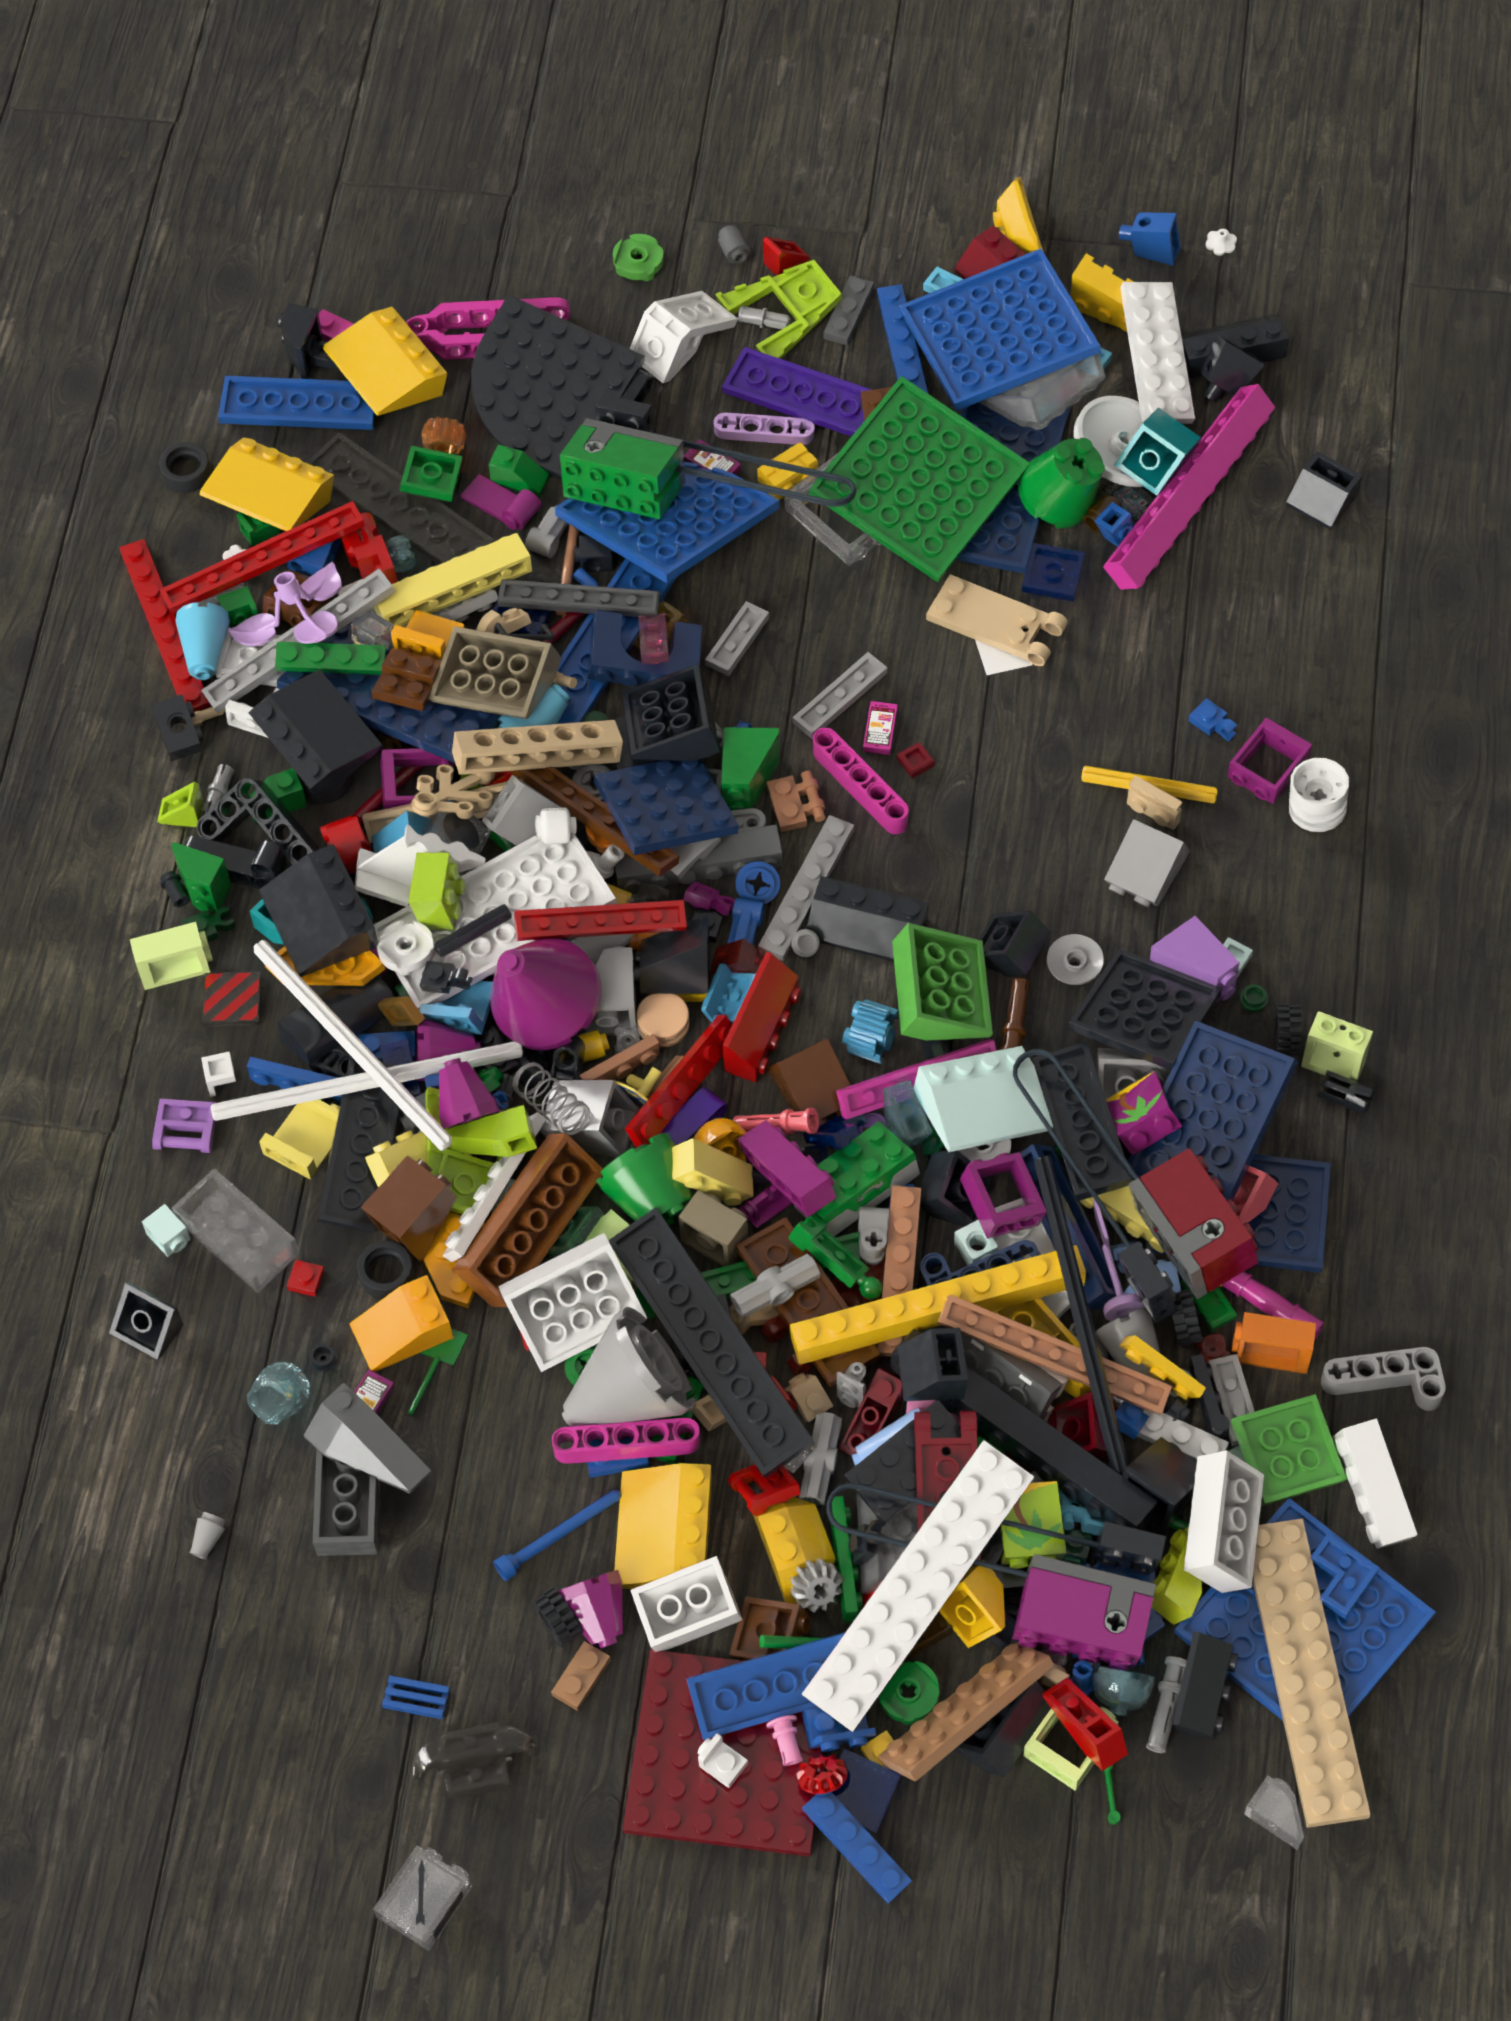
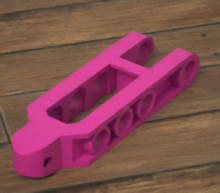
[406,297,570,360]

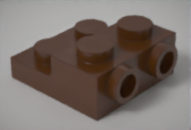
[263,569,336,627]
[372,647,442,711]
[729,1597,812,1661]

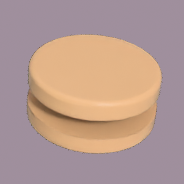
[636,994,690,1048]

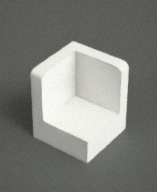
[201,1052,236,1097]

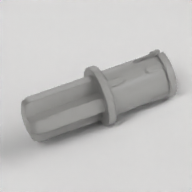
[738,305,790,329]

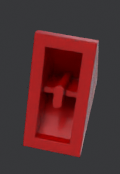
[763,237,810,276]

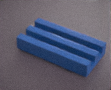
[382,1675,450,1719]

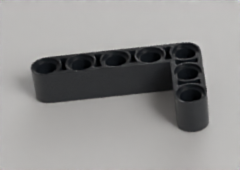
[197,778,320,865]

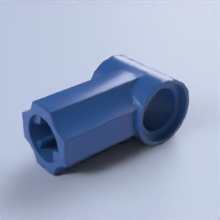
[727,897,765,954]

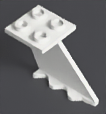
[354,825,485,907]

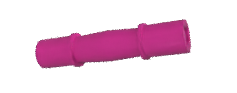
[1222,1272,1324,1340]

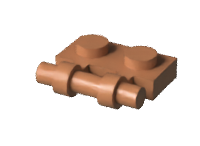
[766,771,826,833]

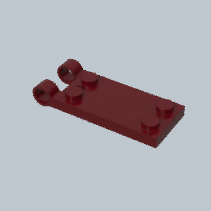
[914,1411,981,1560]

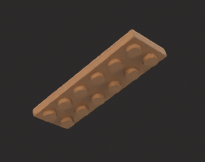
[878,1642,1055,1782]

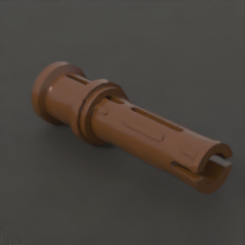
[998,978,1030,1051]

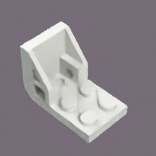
[630,291,738,383]

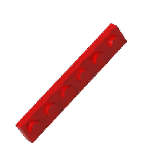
[514,900,687,941]
[624,1015,732,1148]

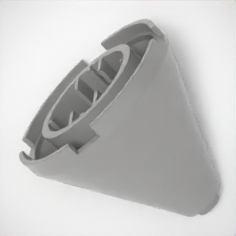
[562,1307,695,1427]

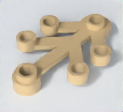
[411,764,495,819]

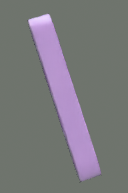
[714,413,815,445]

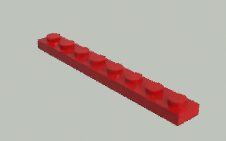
[160,501,365,615]
[119,539,211,712]

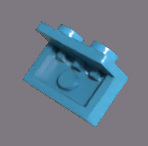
[701,964,756,1024]

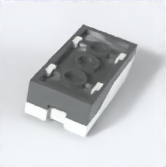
[961,1334,1069,1422]

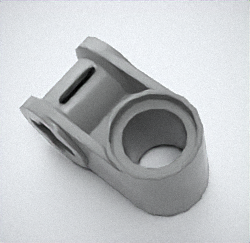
[858,1207,889,1265]

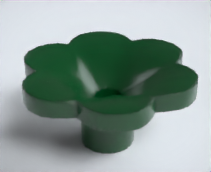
[921,1123,946,1156]

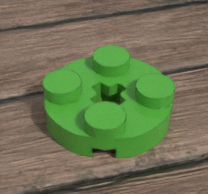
[613,234,664,281]

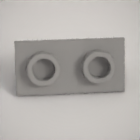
[837,1362,866,1408]

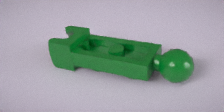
[789,1214,883,1300]

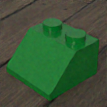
[171,842,232,913]

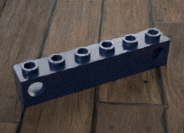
[1020,1144,1116,1310]

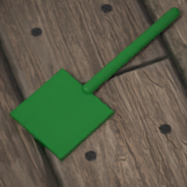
[408,1328,468,1415]

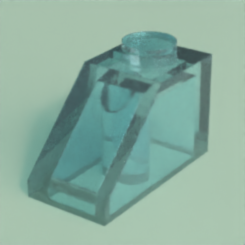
[883,1080,932,1147]

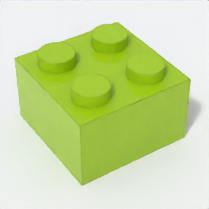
[408,852,465,930]

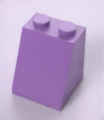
[1150,916,1240,1002]

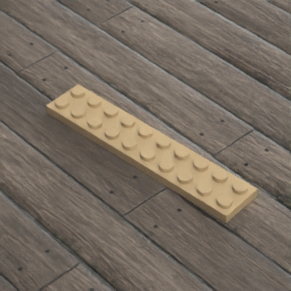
[1252,1518,1370,1828]

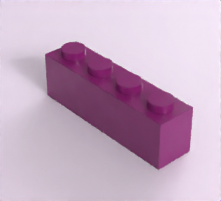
[738,1120,836,1217]

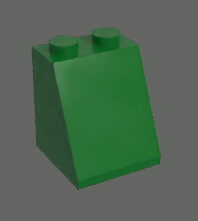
[722,727,780,811]

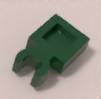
[182,907,235,942]

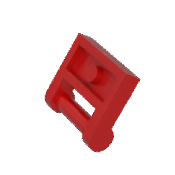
[728,1464,801,1516]

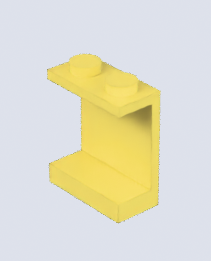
[259,1099,339,1180]

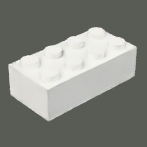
[1184,1451,1264,1593]

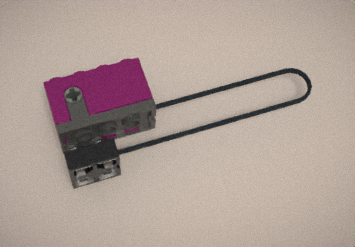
[827,1483,1166,1671]

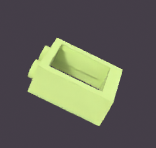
[130,922,213,990]
[1301,1011,1373,1081]
[1023,1707,1119,1791]

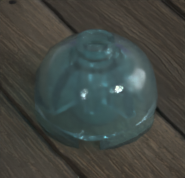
[1092,1665,1156,1716]

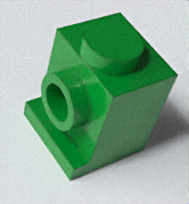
[236,512,280,547]
[217,586,258,628]

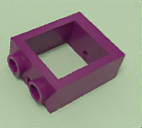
[1227,717,1312,804]
[380,749,454,809]
[960,1152,1047,1239]

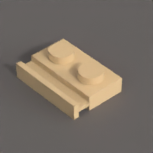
[1127,775,1182,830]

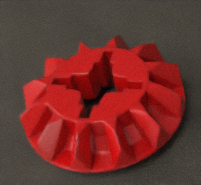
[797,1754,848,1794]

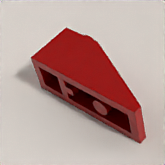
[1042,1677,1128,1771]

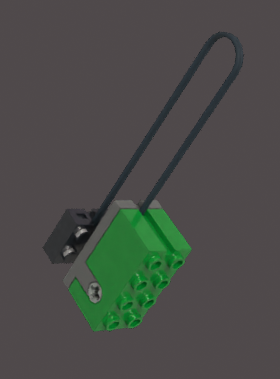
[560,394,856,519]

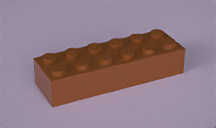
[452,1133,603,1307]

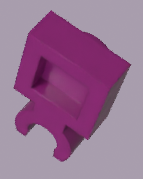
[683,881,735,916]

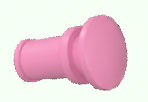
[767,1715,803,1766]

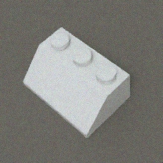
[631,1556,743,1652]

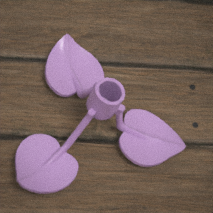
[228,562,342,646]

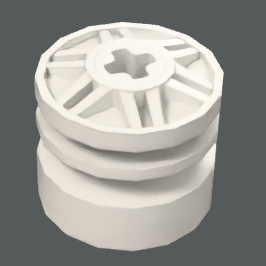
[1289,758,1349,832]

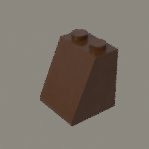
[767,1038,851,1126]
[361,1155,457,1262]

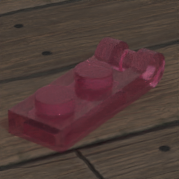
[638,614,669,664]

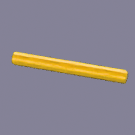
[1081,766,1218,803]

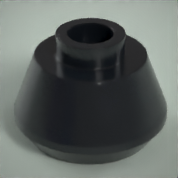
[516,1052,552,1089]

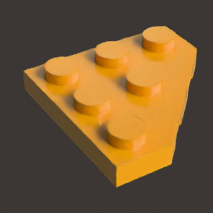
[265,946,385,986]
[423,1212,485,1308]

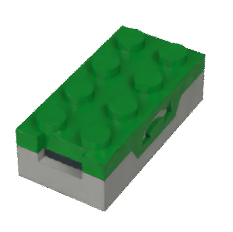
[794,1121,920,1237]

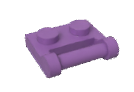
[152,1099,216,1153]

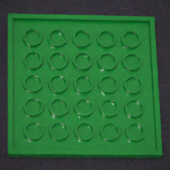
[808,376,1030,582]

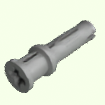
[1146,1656,1187,1753]

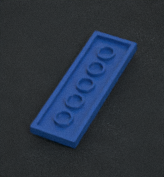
[218,376,376,430]
[686,1631,847,1740]

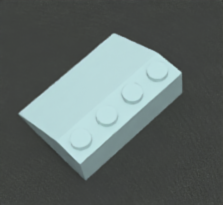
[913,1046,1053,1152]

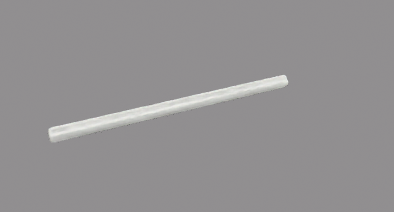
[254,940,452,1151]
[211,1041,523,1121]

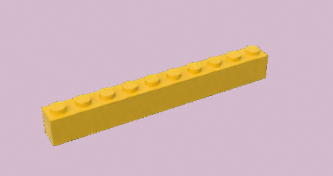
[790,1245,1086,1365]

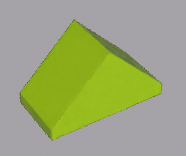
[157,782,205,827]

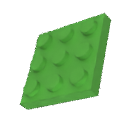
[1231,1394,1347,1506]

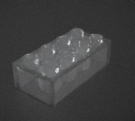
[172,1169,300,1293]

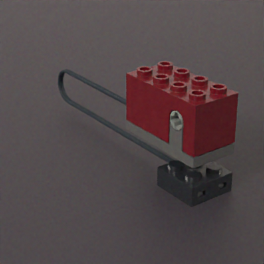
[1013,1049,1259,1323]

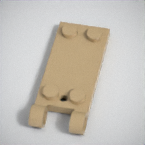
[926,574,1068,666]

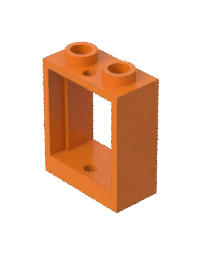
[1231,1312,1316,1374]

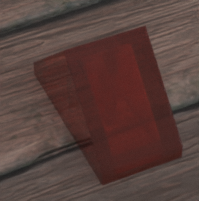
[710,939,765,975]

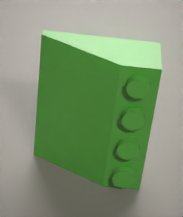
[892,923,993,1041]

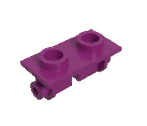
[738,1184,792,1229]

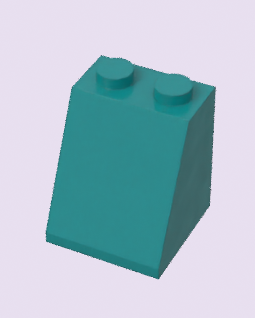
[1114,407,1201,496]

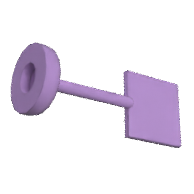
[1093,1200,1145,1321]

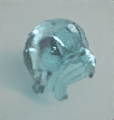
[247,1361,310,1425]

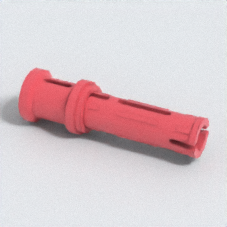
[733,1108,819,1135]

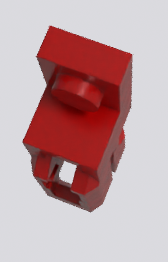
[340,512,398,585]

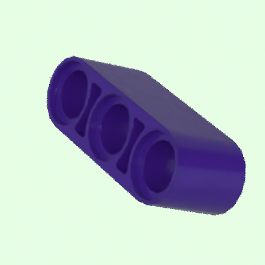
[660,1087,728,1145]

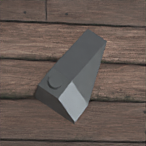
[304,1382,432,1493]

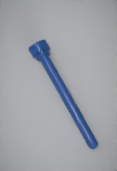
[493,1490,621,1581]

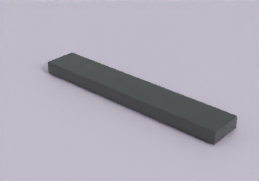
[498,579,660,619]

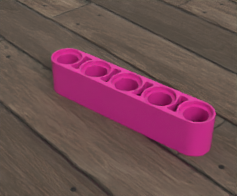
[813,728,909,834]
[552,1418,700,1464]

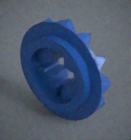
[736,861,780,904]

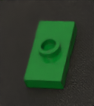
[1180,1279,1237,1332]

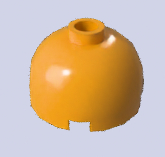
[694,1118,747,1162]

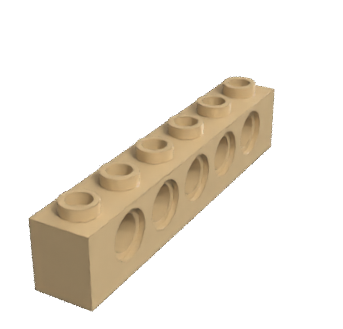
[452,720,623,775]

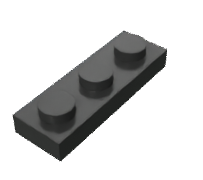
[823,275,874,346]

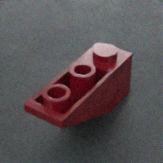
[839,1368,904,1456]

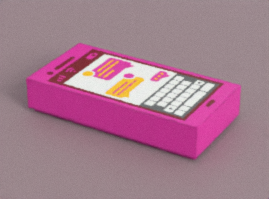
[863,701,898,755]

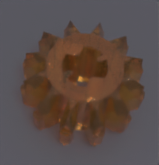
[421,416,466,454]

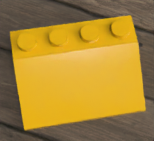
[323,307,447,416]
[200,437,334,531]
[614,1463,712,1589]

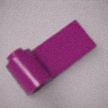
[461,474,542,530]

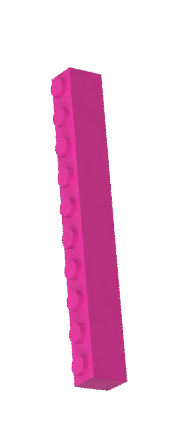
[1103,384,1275,590]

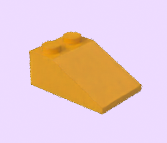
[349,1275,453,1372]

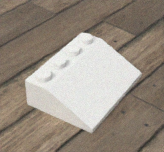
[498,1233,647,1372]

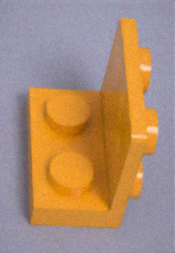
[391,610,464,660]

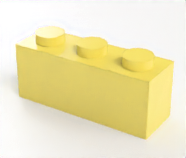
[672,1138,753,1206]

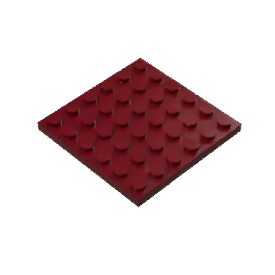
[623,1650,824,1857]

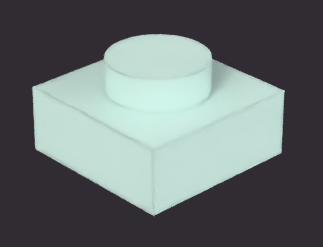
[1223,937,1253,976]

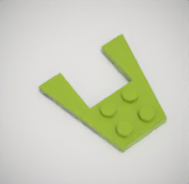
[715,260,842,359]
[425,1086,503,1214]

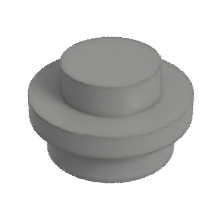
[791,929,819,957]

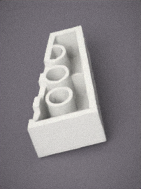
[1332,1418,1417,1549]

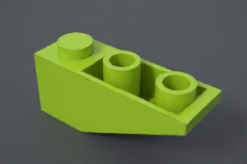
[445,1105,537,1157]

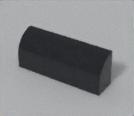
[278,975,394,1065]

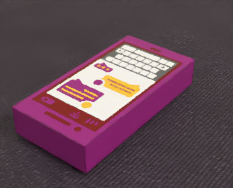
[684,439,741,475]
[354,1369,395,1414]

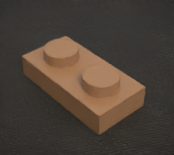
[551,1641,611,1711]

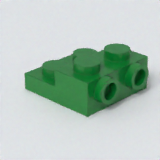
[400,446,463,502]

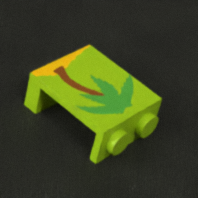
[1000,1481,1066,1569]

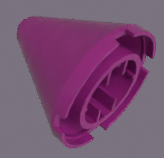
[490,938,601,1050]

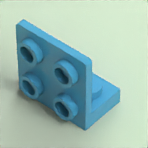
[419,981,493,1035]

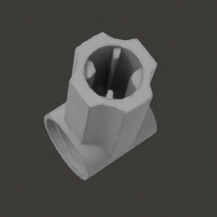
[525,506,568,559]

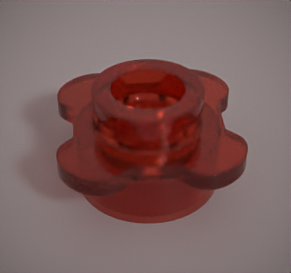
[1196,1334,1230,1364]

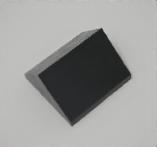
[109,1281,184,1360]

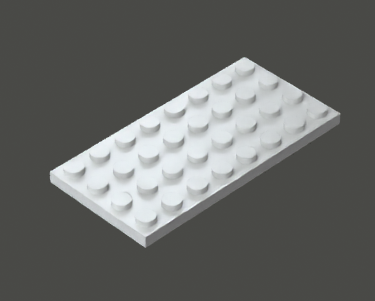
[374,834,618,1010]

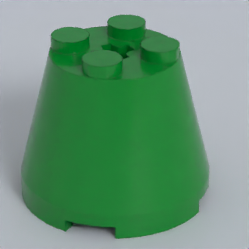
[1018,438,1105,528]
[596,1133,693,1227]

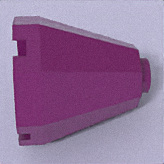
[416,1019,481,1081]
[439,1058,500,1130]
[558,1570,623,1649]

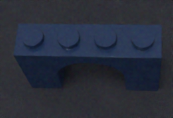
[587,610,702,686]

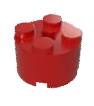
[320,814,373,875]

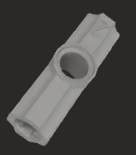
[730,1254,820,1318]
[799,1412,842,1506]

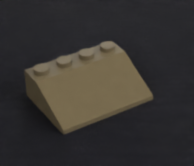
[428,626,562,719]

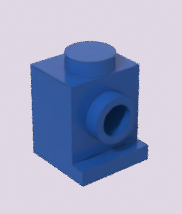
[1095,502,1134,547]

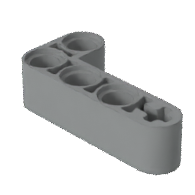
[1321,1347,1445,1411]

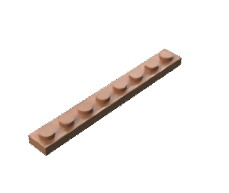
[937,1294,1172,1416]

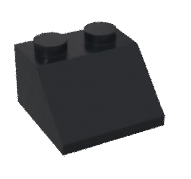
[278,303,324,379]
[979,910,1051,977]
[920,1150,994,1227]

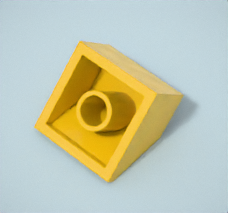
[939,1565,1005,1648]

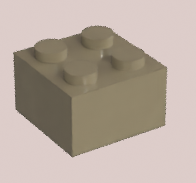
[679,1190,748,1267]

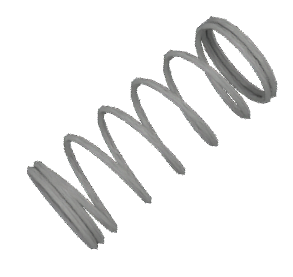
[512,1062,590,1136]

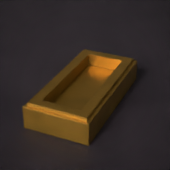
[378,996,425,1026]

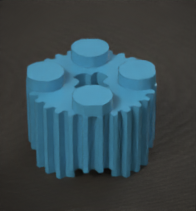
[842,999,899,1064]

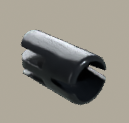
[1316,1070,1375,1114]

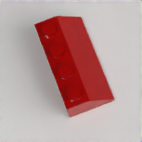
[723,952,802,1083]

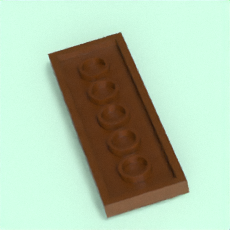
[736,1217,881,1387]

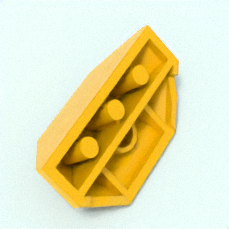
[993,177,1043,254]
[753,1497,836,1604]

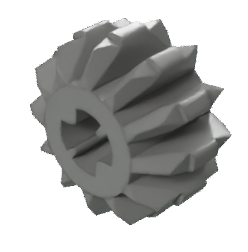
[790,1558,843,1612]

